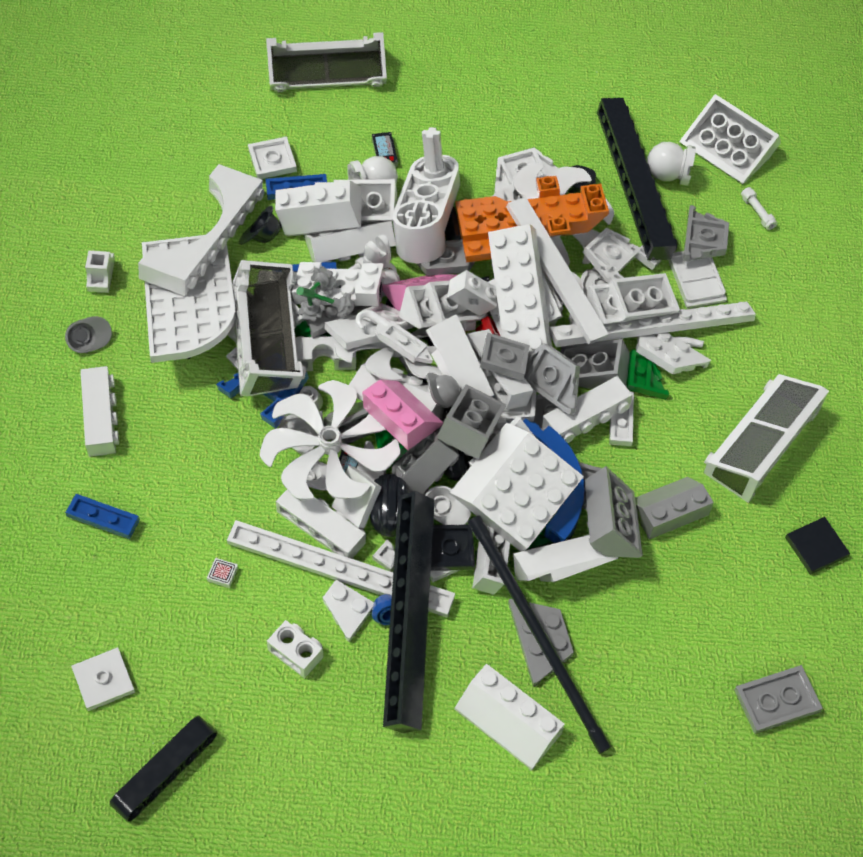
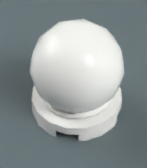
[647,142,696,186]
[347,156,398,184]

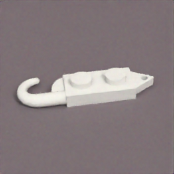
[356,310,433,364]

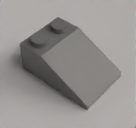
[560,339,630,389]

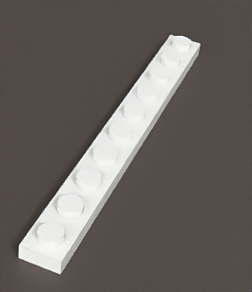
[550,302,756,347]
[227,520,455,617]

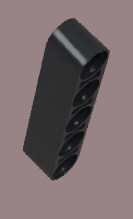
[109,715,218,822]

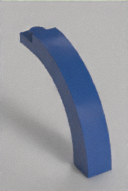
[523,418,584,543]

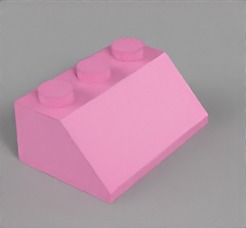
[382,274,457,311]
[362,380,443,450]

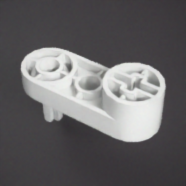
[393,127,460,264]

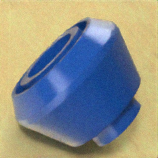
[372,594,392,625]

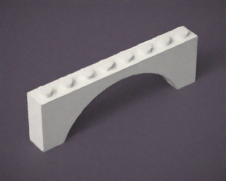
[138,164,264,296]

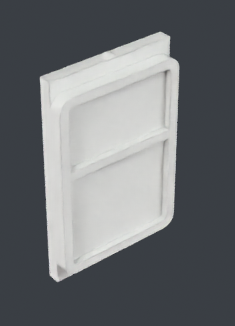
[668,251,727,309]

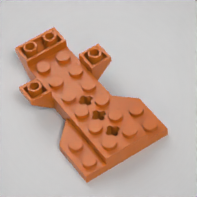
[455,176,609,263]

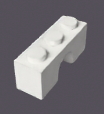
[295,336,356,371]

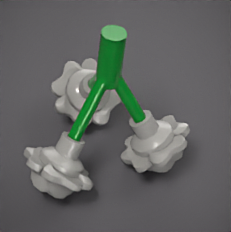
[296,266,355,322]

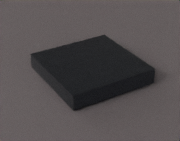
[785,517,850,575]
[431,525,475,571]

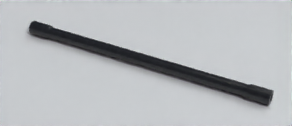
[468,515,612,754]

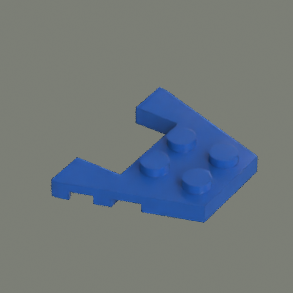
[216,353,309,429]

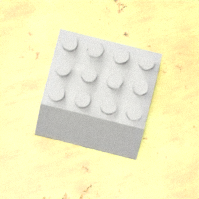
[449,423,584,552]

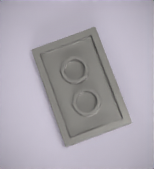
[734,665,823,734]

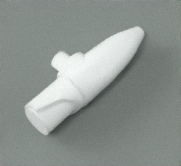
[675,337,704,348]

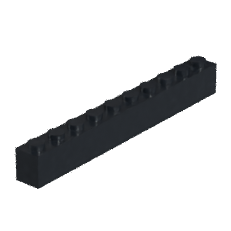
[597,98,677,260]
[383,491,435,733]

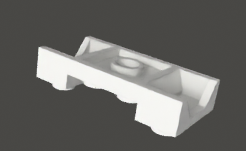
[292,262,386,306]

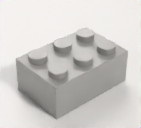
[436,384,506,459]

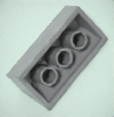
[584,466,643,558]

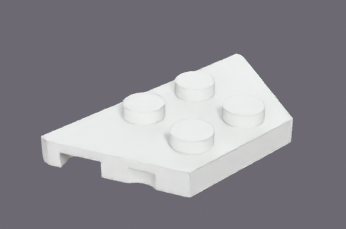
[494,148,559,194]
[636,332,711,374]

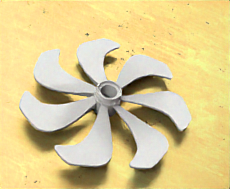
[493,163,614,276]
[335,315,442,381]
[260,380,400,500]

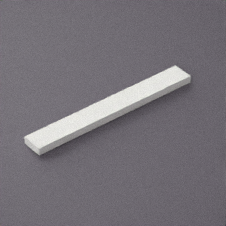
[506,197,609,344]

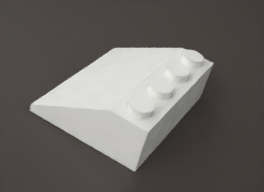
[679,94,781,184]

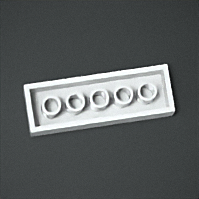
[488,224,552,355]

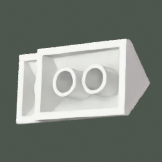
[315,179,398,222]
[587,273,680,325]
[399,281,488,329]
[426,314,494,397]
[514,535,618,582]

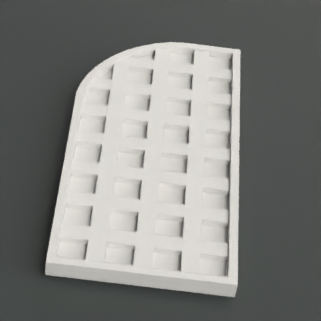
[142,235,236,363]

